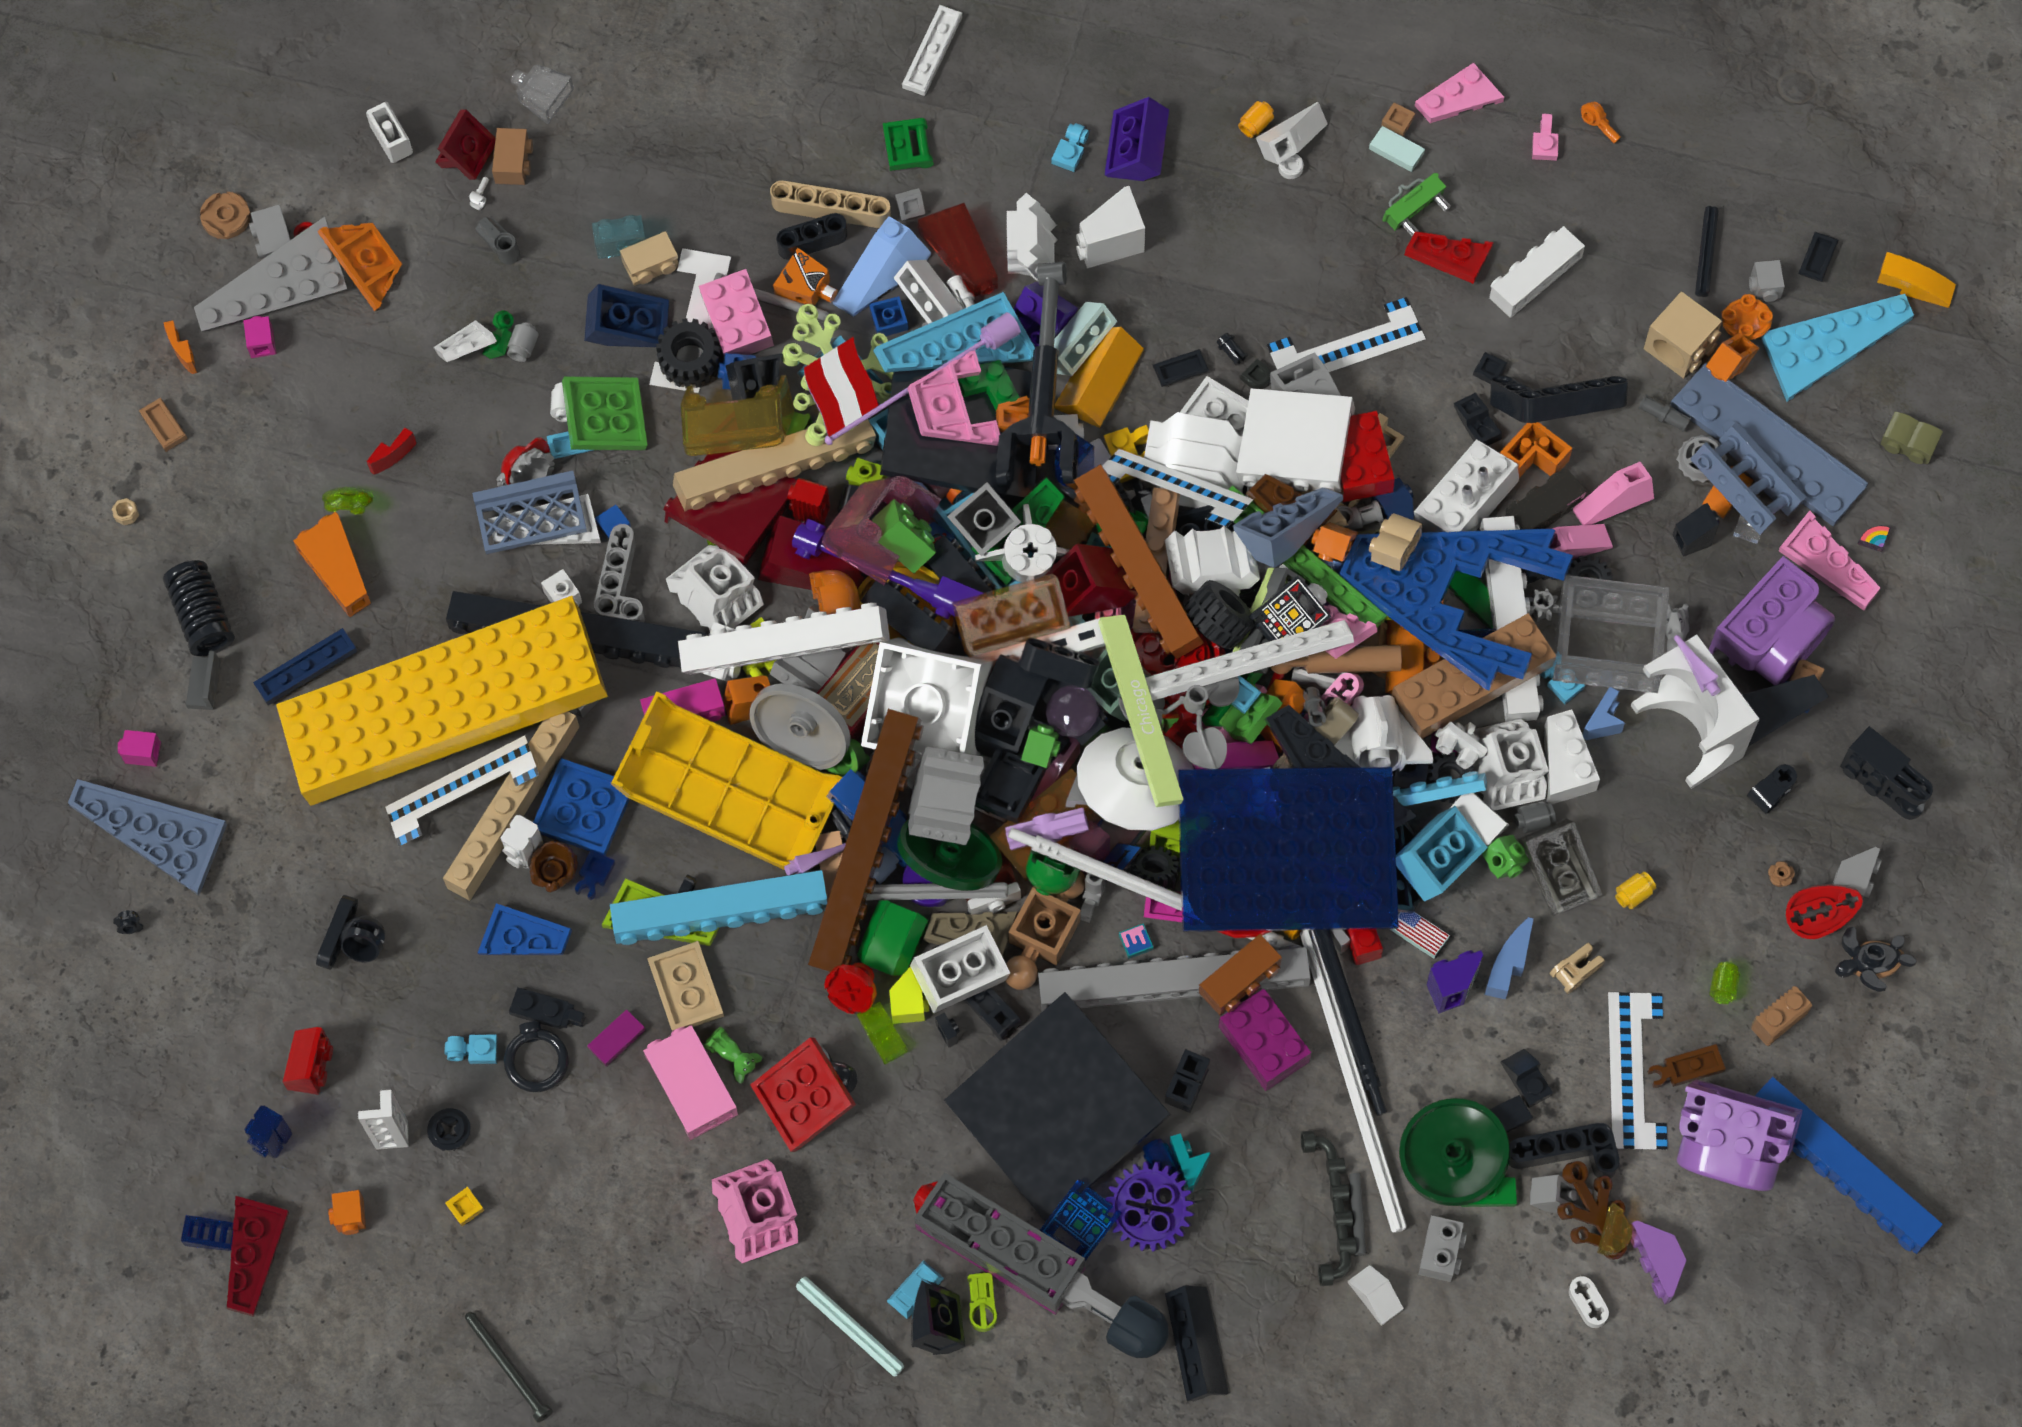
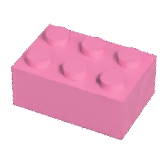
[699,269,774,357]

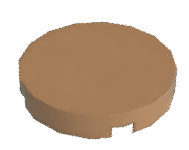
[200,192,251,239]

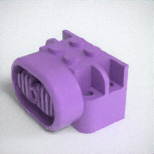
[1709,556,1835,686]
[1677,1079,1803,1191]

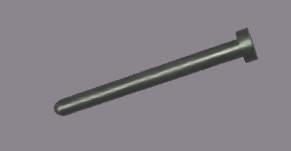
[465,1311,553,1423]

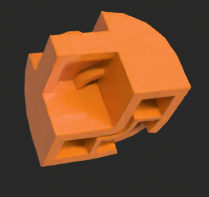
[809,570,861,615]

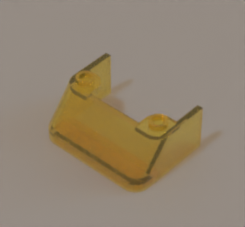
[681,375,794,456]

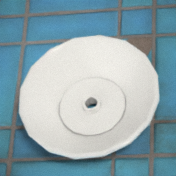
[1077,728,1197,831]

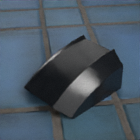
[911,1278,966,1355]

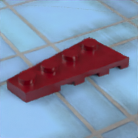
[227,1196,289,1317]

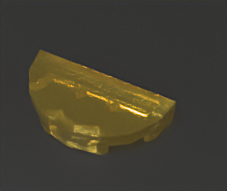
[1597,1203,1632,1255]

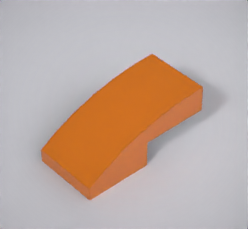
[163,320,197,374]

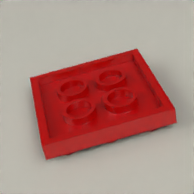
[750,1037,856,1152]

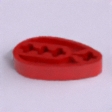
[1786,884,1863,939]

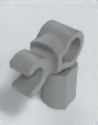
[1081,872,1106,923]

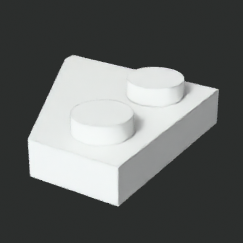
[434,320,497,362]

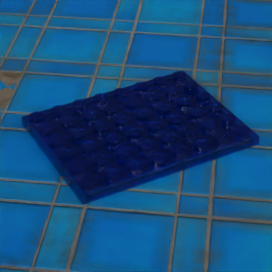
[1177,767,1399,932]

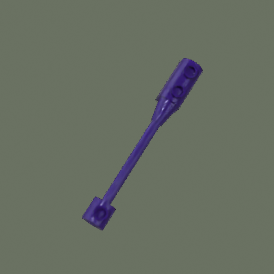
[792,519,994,630]

